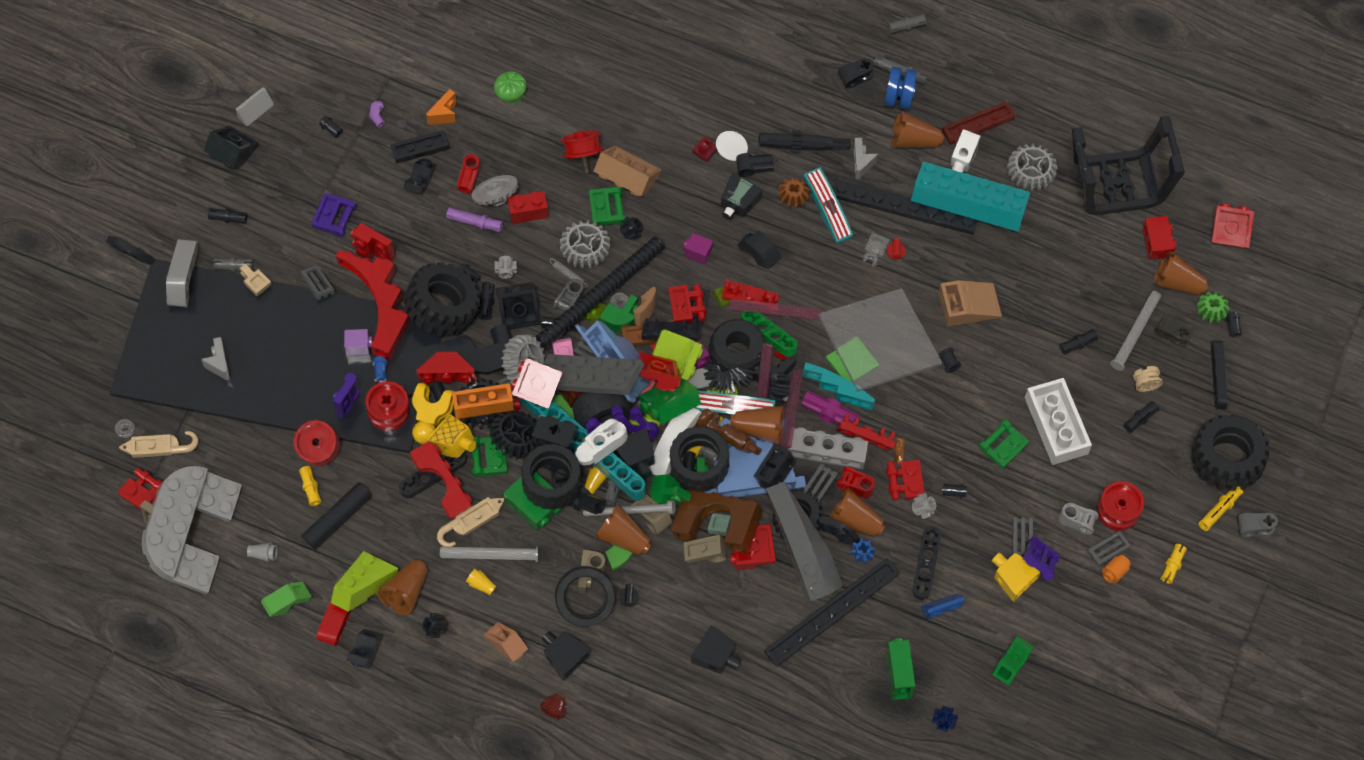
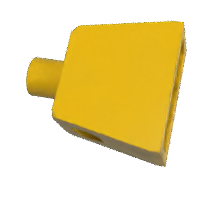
[992,553,1041,602]

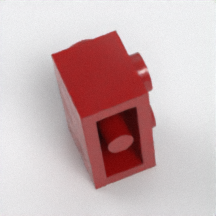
[508,191,548,224]
[1142,216,1176,260]

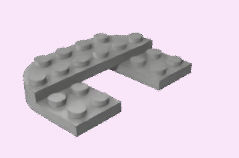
[142,466,242,594]

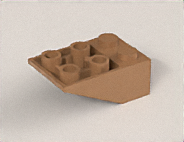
[938,280,1002,327]

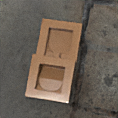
[634,287,657,327]

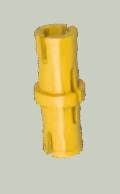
[299,466,322,506]
[1160,544,1187,584]

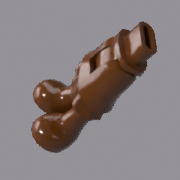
[697,408,762,455]

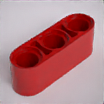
[316,598,352,646]

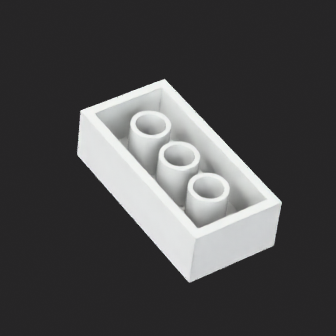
[1025,378,1092,465]

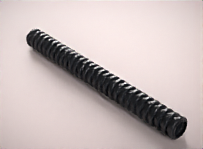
[536,236,665,349]

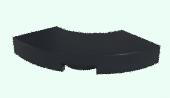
[106,236,154,265]
[819,515,860,545]

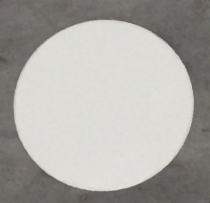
[716,131,748,161]

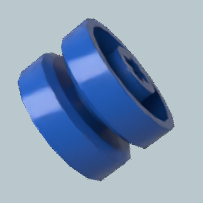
[884,67,917,110]

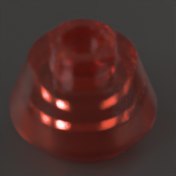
[540,694,566,720]

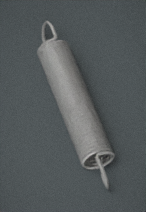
[550,258,588,288]

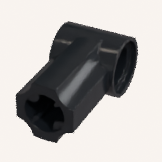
[736,153,774,177]
[569,485,606,515]

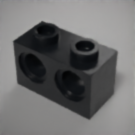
[754,444,796,489]

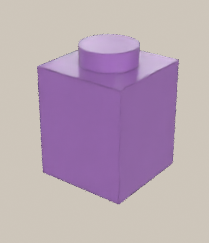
[344,329,373,355]

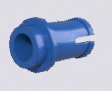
[372,356,388,382]

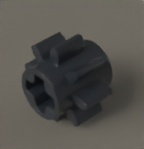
[620,217,643,240]
[422,613,447,638]

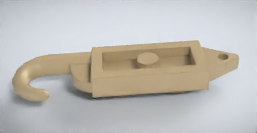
[119,431,198,458]
[437,497,505,547]

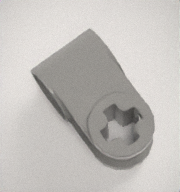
[1059,503,1099,534]

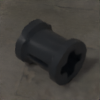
[938,348,961,373]

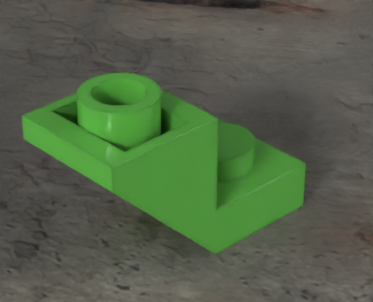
[261,581,312,617]

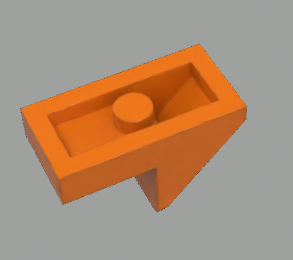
[426,89,456,125]

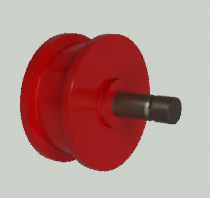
[560,130,604,174]

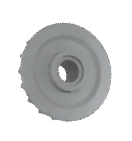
[471,175,518,206]

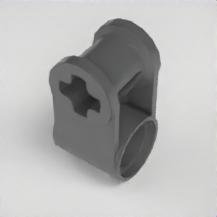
[553,279,584,312]
[1238,512,1278,537]

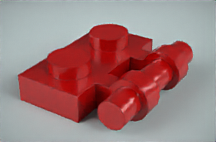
[669,284,707,323]
[886,460,925,501]
[117,468,162,510]

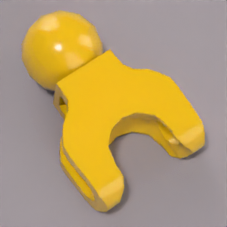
[412,383,454,444]

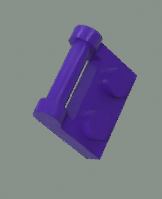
[311,193,357,237]
[333,373,360,420]
[1023,535,1060,580]

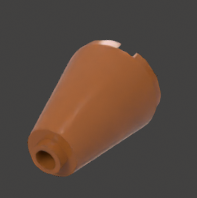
[891,111,944,148]
[1153,251,1209,295]
[730,406,784,444]
[829,488,885,537]
[595,504,651,556]
[377,560,428,615]

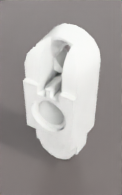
[575,419,628,465]

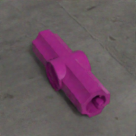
[801,391,860,424]

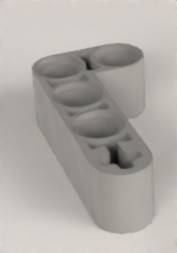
[166,239,198,307]

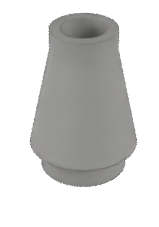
[247,543,278,562]

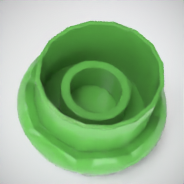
[494,71,526,104]

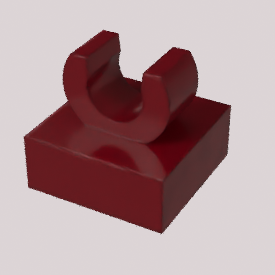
[692,137,717,162]

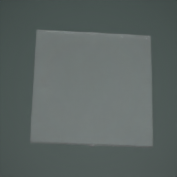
[818,288,942,392]

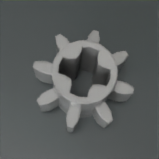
[494,256,517,279]
[912,493,936,519]

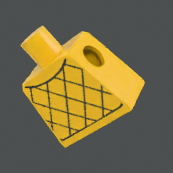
[426,414,476,458]

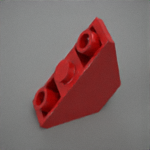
[417,352,477,383]

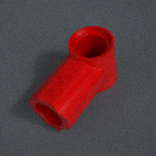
[456,154,481,194]

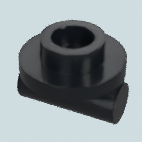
[619,584,639,607]

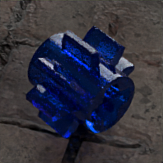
[932,705,958,732]

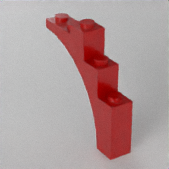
[336,250,410,361]

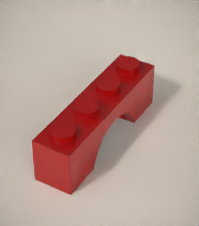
[409,440,472,521]

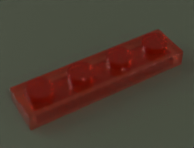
[942,101,1016,145]

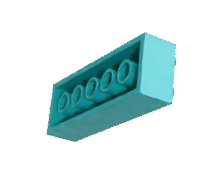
[911,162,1030,232]

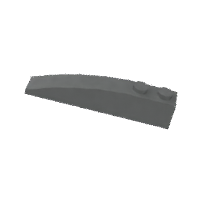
[766,482,843,601]

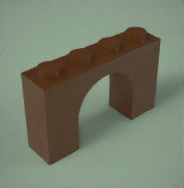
[671,489,763,553]

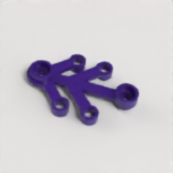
[586,406,659,444]

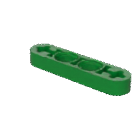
[741,308,798,357]

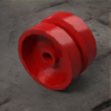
[365,381,410,431]
[294,420,341,466]
[1097,481,1144,531]

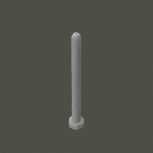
[583,500,676,517]

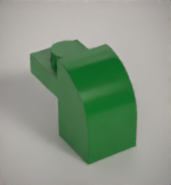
[600,295,639,333]
[650,474,691,504]
[992,636,1034,686]

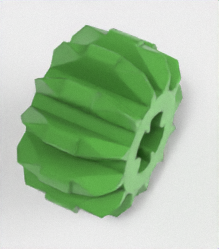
[1196,291,1229,324]

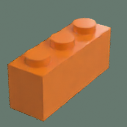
[452,383,514,419]

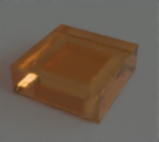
[894,438,905,464]

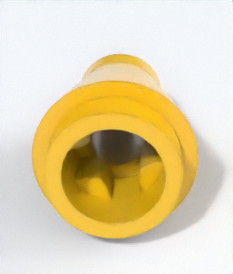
[585,466,607,494]
[466,569,496,595]

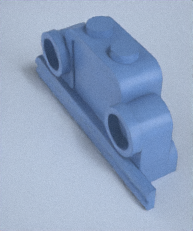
[576,320,650,403]
[704,440,806,498]

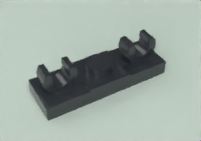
[641,318,700,342]

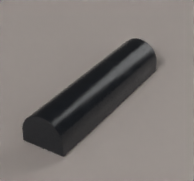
[301,482,372,550]

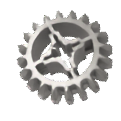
[1007,143,1057,192]
[560,220,610,269]
[501,335,546,384]

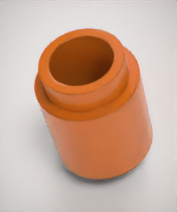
[1102,554,1131,583]

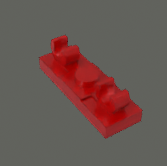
[721,280,779,313]
[836,413,896,451]

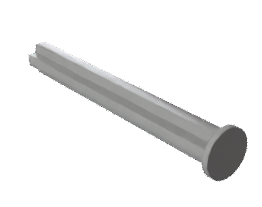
[1110,291,1161,371]
[440,546,539,562]

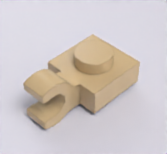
[239,264,271,296]

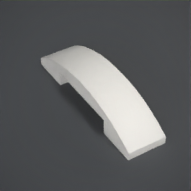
[650,408,701,476]

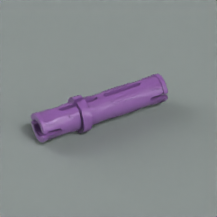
[446,207,503,233]

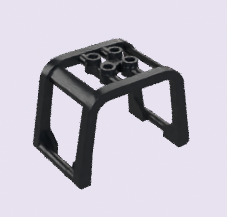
[1071,116,1185,215]

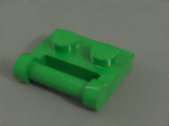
[589,187,626,226]
[978,419,1030,469]
[472,437,507,477]

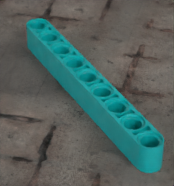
[519,397,646,501]

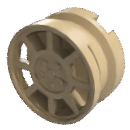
[1133,366,1163,392]

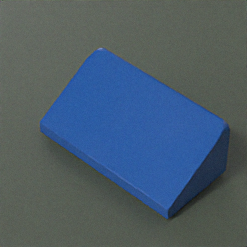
[921,593,965,619]

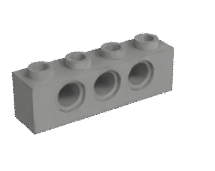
[788,427,868,470]

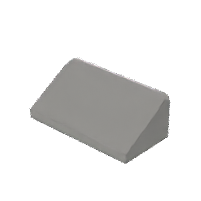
[236,87,274,126]

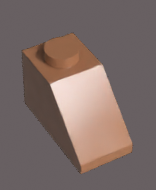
[483,622,528,662]

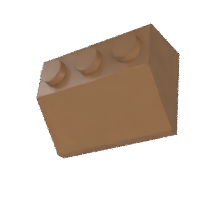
[593,145,662,196]

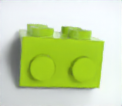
[652,329,703,380]

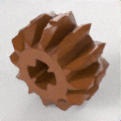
[778,177,810,209]

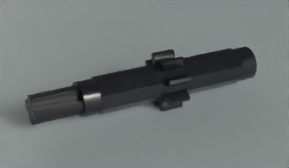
[758,130,851,153]

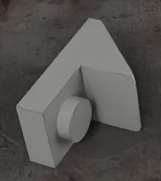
[853,138,878,179]
[202,337,230,380]

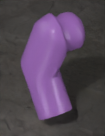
[369,101,385,128]

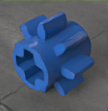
[851,538,876,564]

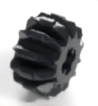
[765,372,790,405]

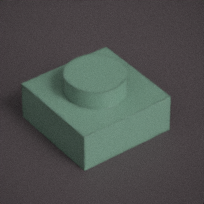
[707,513,731,536]

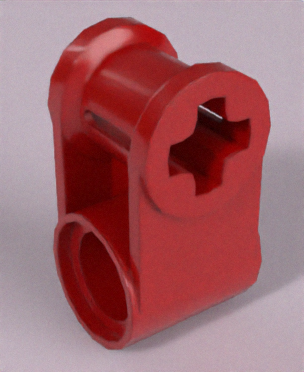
[836,467,875,499]

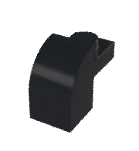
[737,231,782,268]
[346,629,382,669]

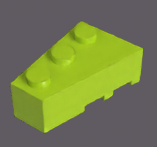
[331,551,398,612]

